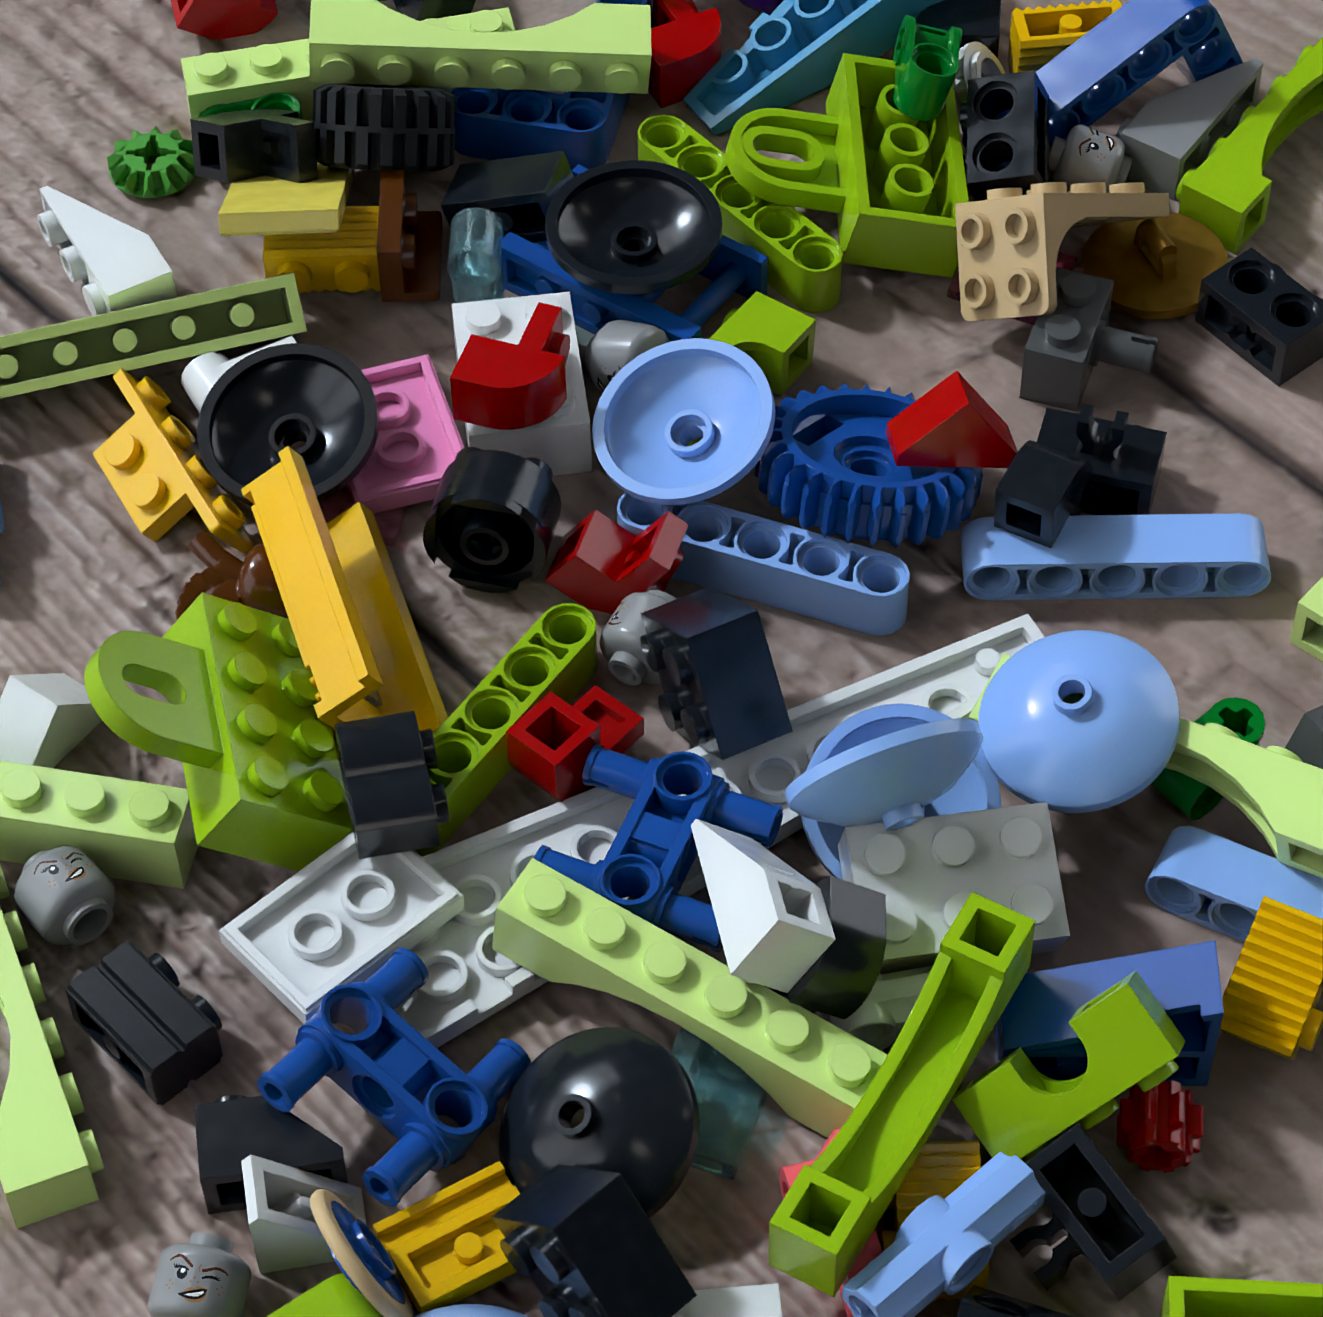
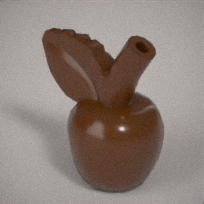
[175,531,288,620]

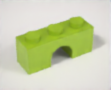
[687,291,816,446]
[952,970,1186,1163]

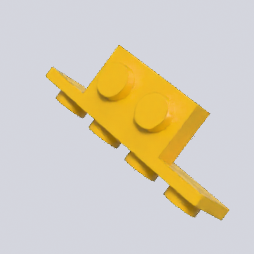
[92,368,254,554]

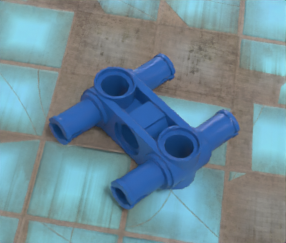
[534,744,784,952]
[257,948,531,1207]

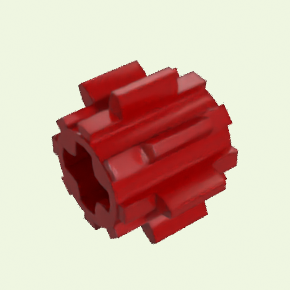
[1116,1080,1204,1173]

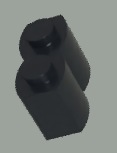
[335,711,449,859]

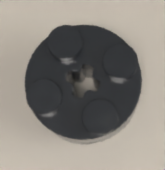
[423,447,561,593]

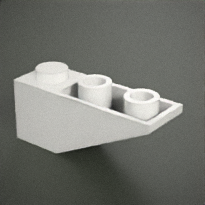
[37,186,177,316]
[691,819,836,993]

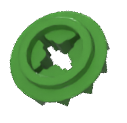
[107,126,195,198]

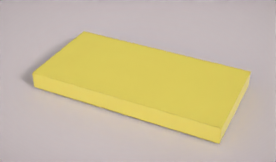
[218,162,353,236]

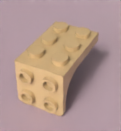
[955,182,1170,321]

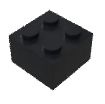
[640,586,793,760]
[492,1164,697,1317]

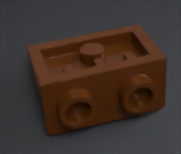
[377,170,443,302]

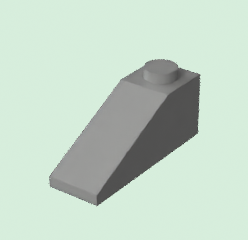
[1116,59,1263,201]

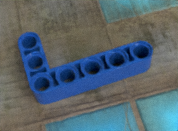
[451,0,653,170]
[962,0,1243,172]

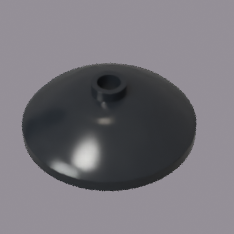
[545,160,722,295]
[197,343,379,506]
[499,1027,699,1218]

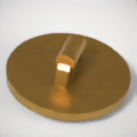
[1082,212,1228,319]

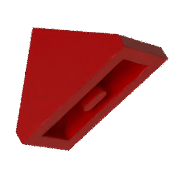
[885,371,1018,468]

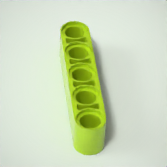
[637,114,843,313]
[415,603,598,857]

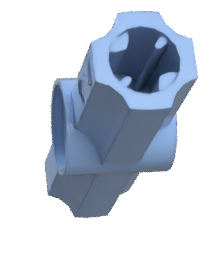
[842,1152,1045,1317]

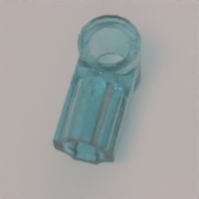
[447,207,505,303]

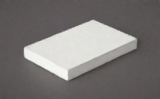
[219,832,465,1024]

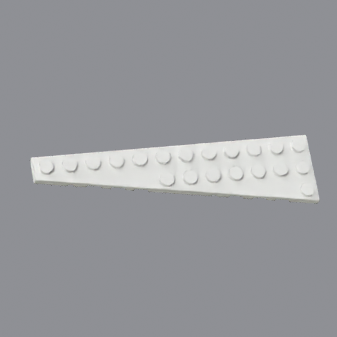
[394,614,1044,1048]

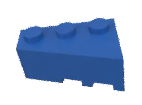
[995,940,1224,1086]

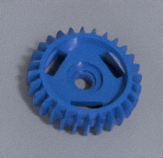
[755,383,983,548]

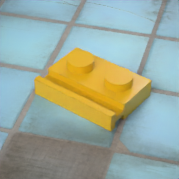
[373,1161,520,1314]

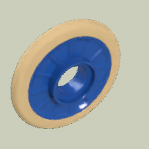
[310,1189,413,1317]

